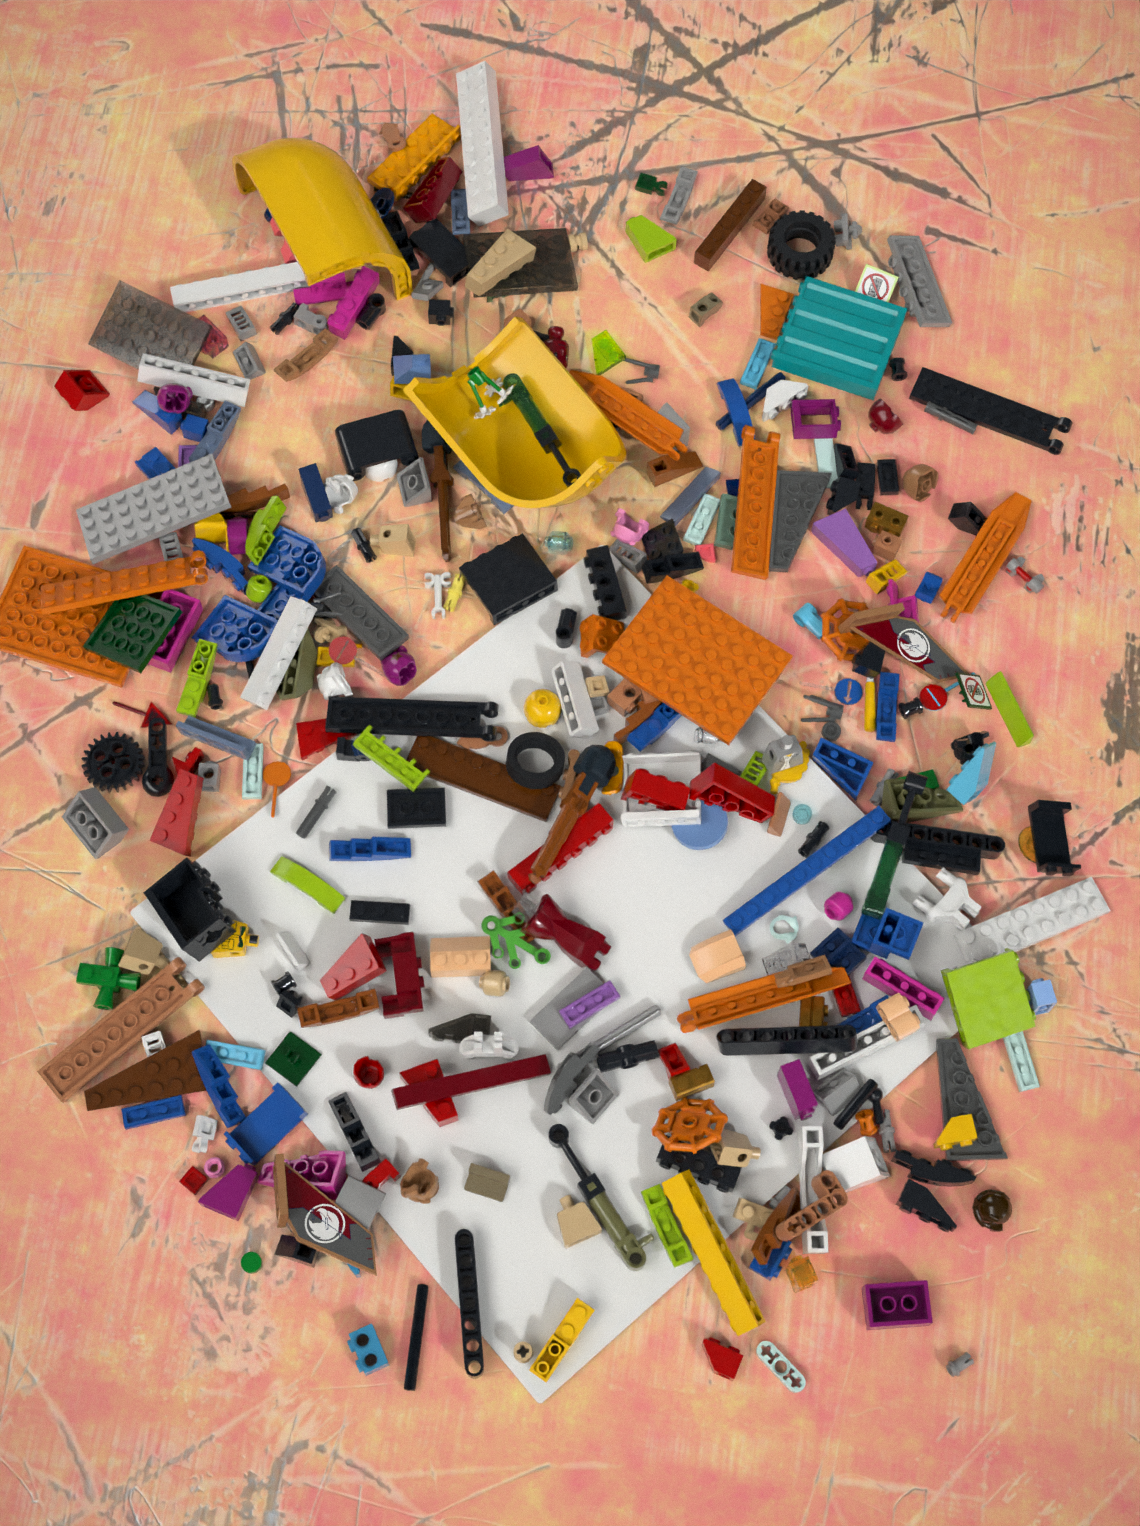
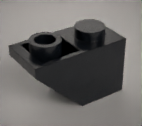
[826,476,861,515]
[274,1234,320,1268]

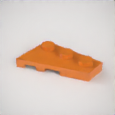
[760,284,794,340]

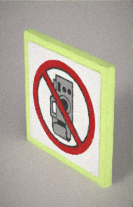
[855,264,899,302]

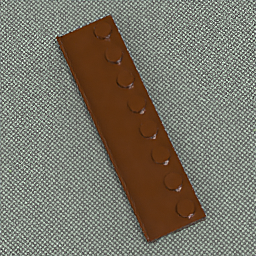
[406,736,561,822]

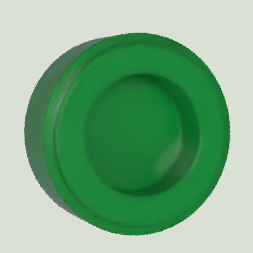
[241,1252,262,1274]

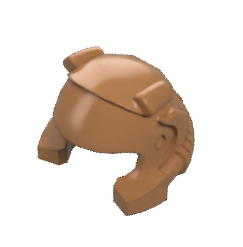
[400,1158,439,1204]

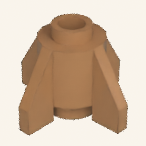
[453,494,487,529]

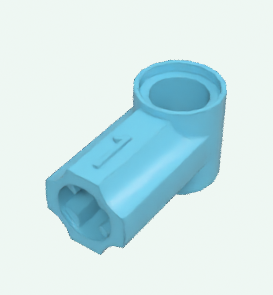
[793,603,831,640]

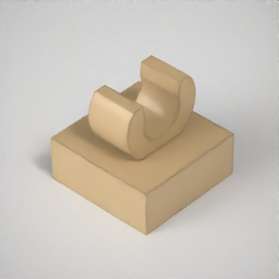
[585,675,609,698]

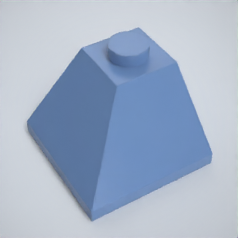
[393,354,431,384]

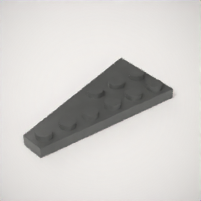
[769,470,832,572]

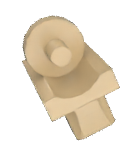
[314,617,347,643]

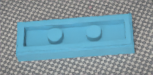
[740,338,776,390]
[205,1040,266,1070]

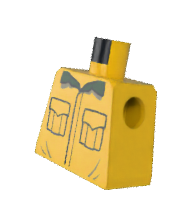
[211,920,259,958]

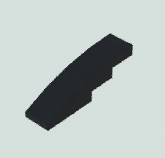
[382,211,420,271]
[328,1092,381,1172]

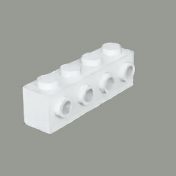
[551,660,599,738]

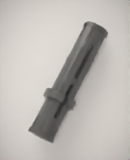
[924,401,978,435]

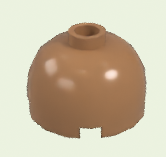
[903,464,938,502]

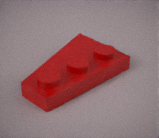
[296,718,356,761]

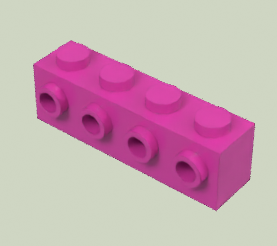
[327,266,380,340]
[862,957,945,1021]

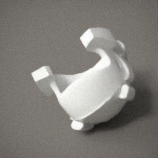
[323,474,358,514]
[317,662,354,700]

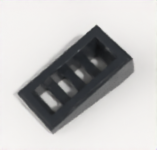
[834,443,859,480]

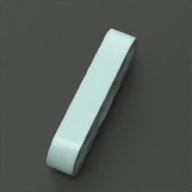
[756,1341,806,1393]

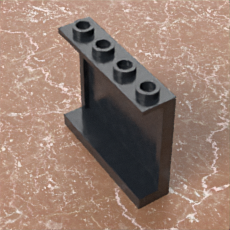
[459,533,558,625]

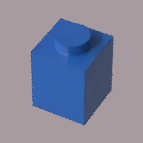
[180,414,209,442]

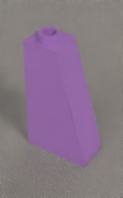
[811,508,877,577]

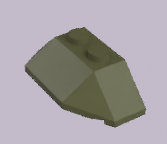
[276,629,318,700]

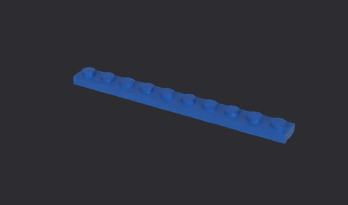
[723,806,891,937]

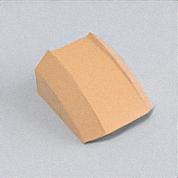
[689,929,746,983]

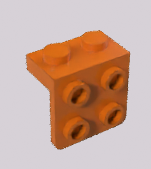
[579,614,624,658]

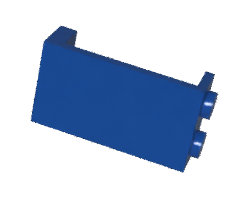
[224,1082,308,1166]

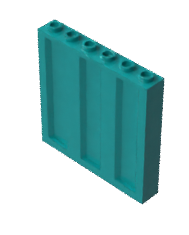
[770,276,907,401]

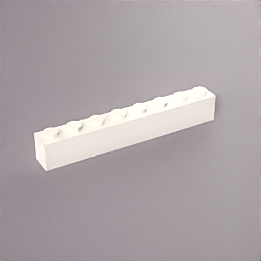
[170,262,311,315]

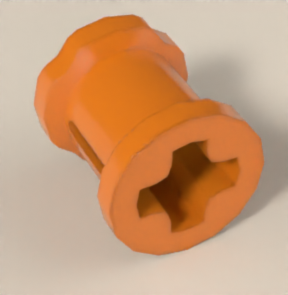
[855,1109,878,1136]

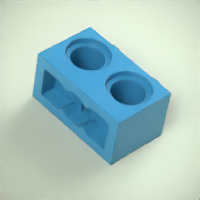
[347,1323,389,1376]

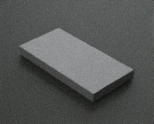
[530,967,604,1051]

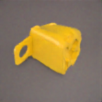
[194,513,229,552]

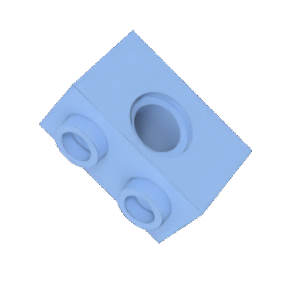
[1026,978,1057,1015]

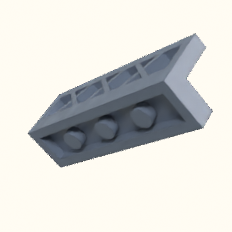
[176,715,256,761]

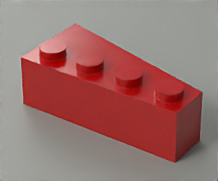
[689,763,775,823]

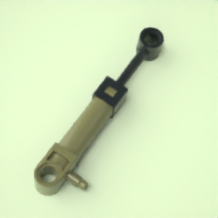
[549,1124,654,1271]

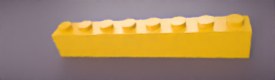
[661,1169,766,1336]

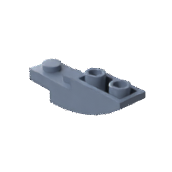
[189,400,241,462]

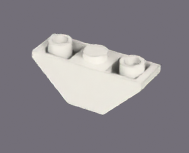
[762,380,809,422]

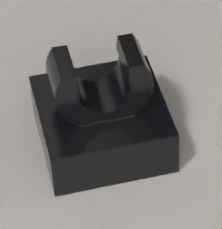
[276,990,303,1018]

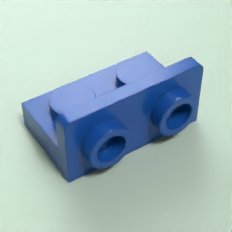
[749,1240,792,1281]

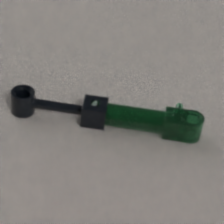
[498,373,581,488]
[861,771,928,920]

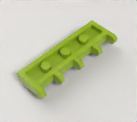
[353,725,430,792]

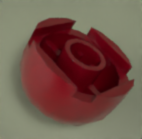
[868,399,903,434]

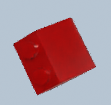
[54,370,110,411]

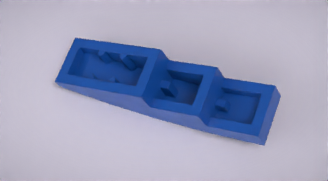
[329,837,411,862]
[192,1044,246,1129]

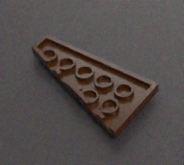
[84,1030,206,1111]

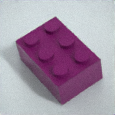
[862,1280,933,1331]

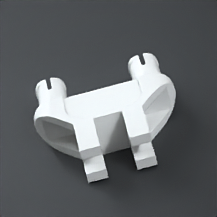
[912,867,982,931]
[459,1032,519,1059]

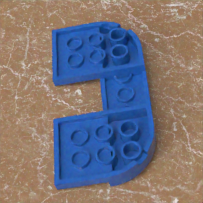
[192,525,326,662]

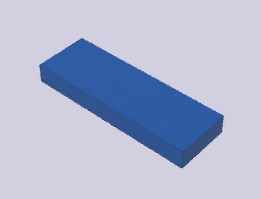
[121,1095,186,1130]

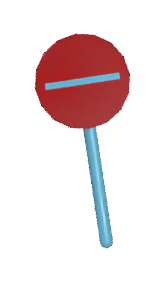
[919,672,975,711]

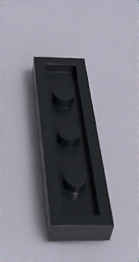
[902,843,981,875]

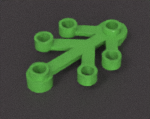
[481,913,551,969]

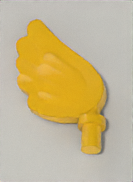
[769,741,810,794]

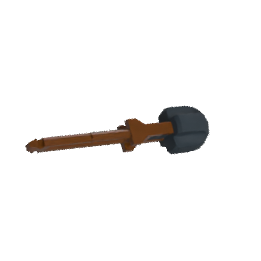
[422,420,454,562]

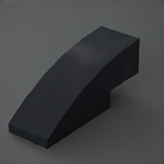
[642,552,704,584]

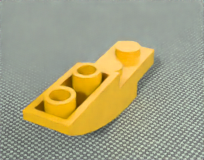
[529,1298,595,1382]

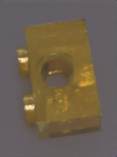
[785,1255,819,1293]

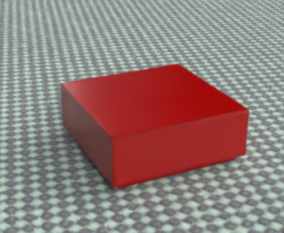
[179,1166,209,1195]

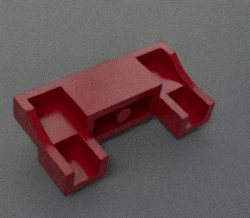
[374,932,425,1019]

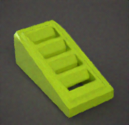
[740,751,767,786]

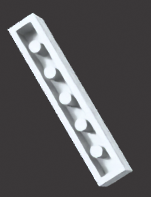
[137,353,251,407]
[240,596,317,710]
[808,1005,926,1081]

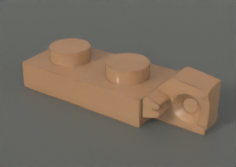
[774,955,832,988]

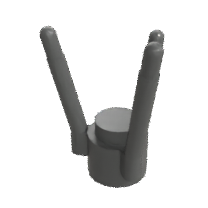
[619,357,660,384]
[309,592,343,619]
[801,695,844,722]

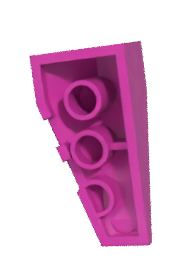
[257,1150,346,1200]

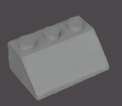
[62,787,129,859]

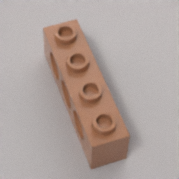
[607,678,643,717]

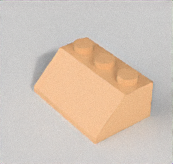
[430,936,491,978]

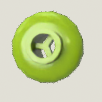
[246,575,272,603]

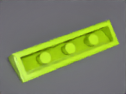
[986,671,1034,747]

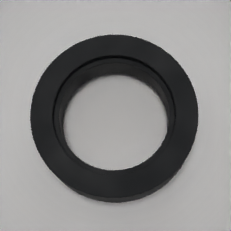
[506,732,565,789]

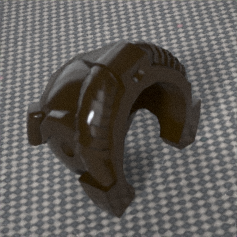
[972,1189,1012,1232]

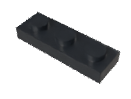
[349,900,410,925]

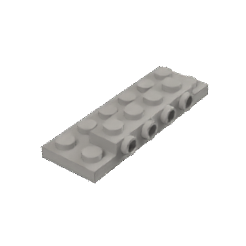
[887,235,952,327]

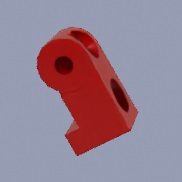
[362,1159,401,1190]

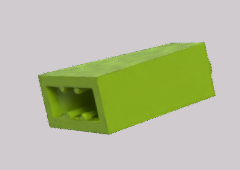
[625,215,677,263]

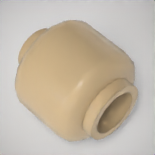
[479,970,510,997]

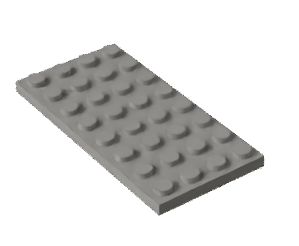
[76,454,231,564]

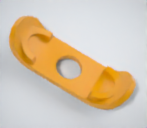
[601,741,624,795]

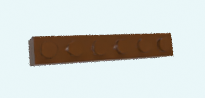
[694,179,767,272]

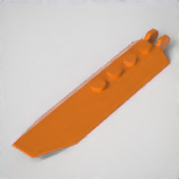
[569,370,688,461]
[939,492,1032,623]
[677,967,851,1033]

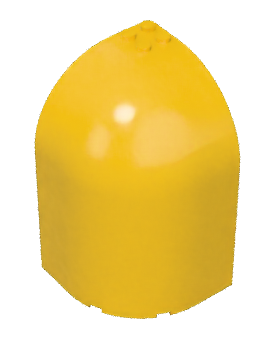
[232,138,413,301]
[403,317,626,508]

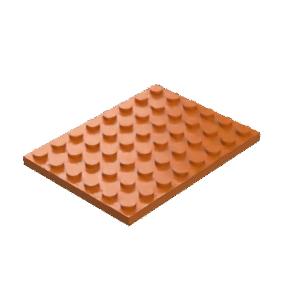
[0,546,163,688]
[602,575,793,746]

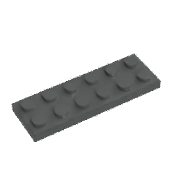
[313,565,409,661]

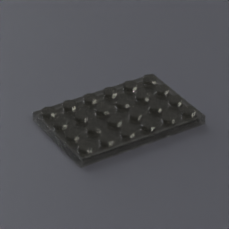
[462,228,578,298]
[88,280,213,370]

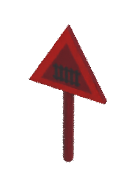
[112,701,172,728]

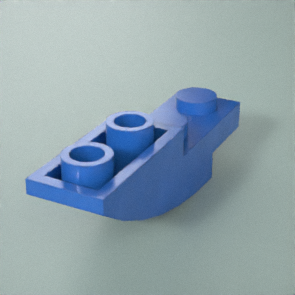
[192,538,248,595]
[626,703,682,752]

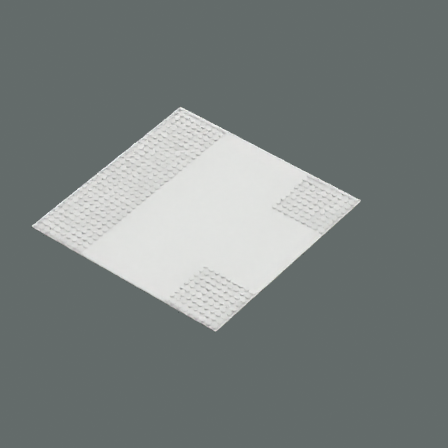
[130,545,972,1403]

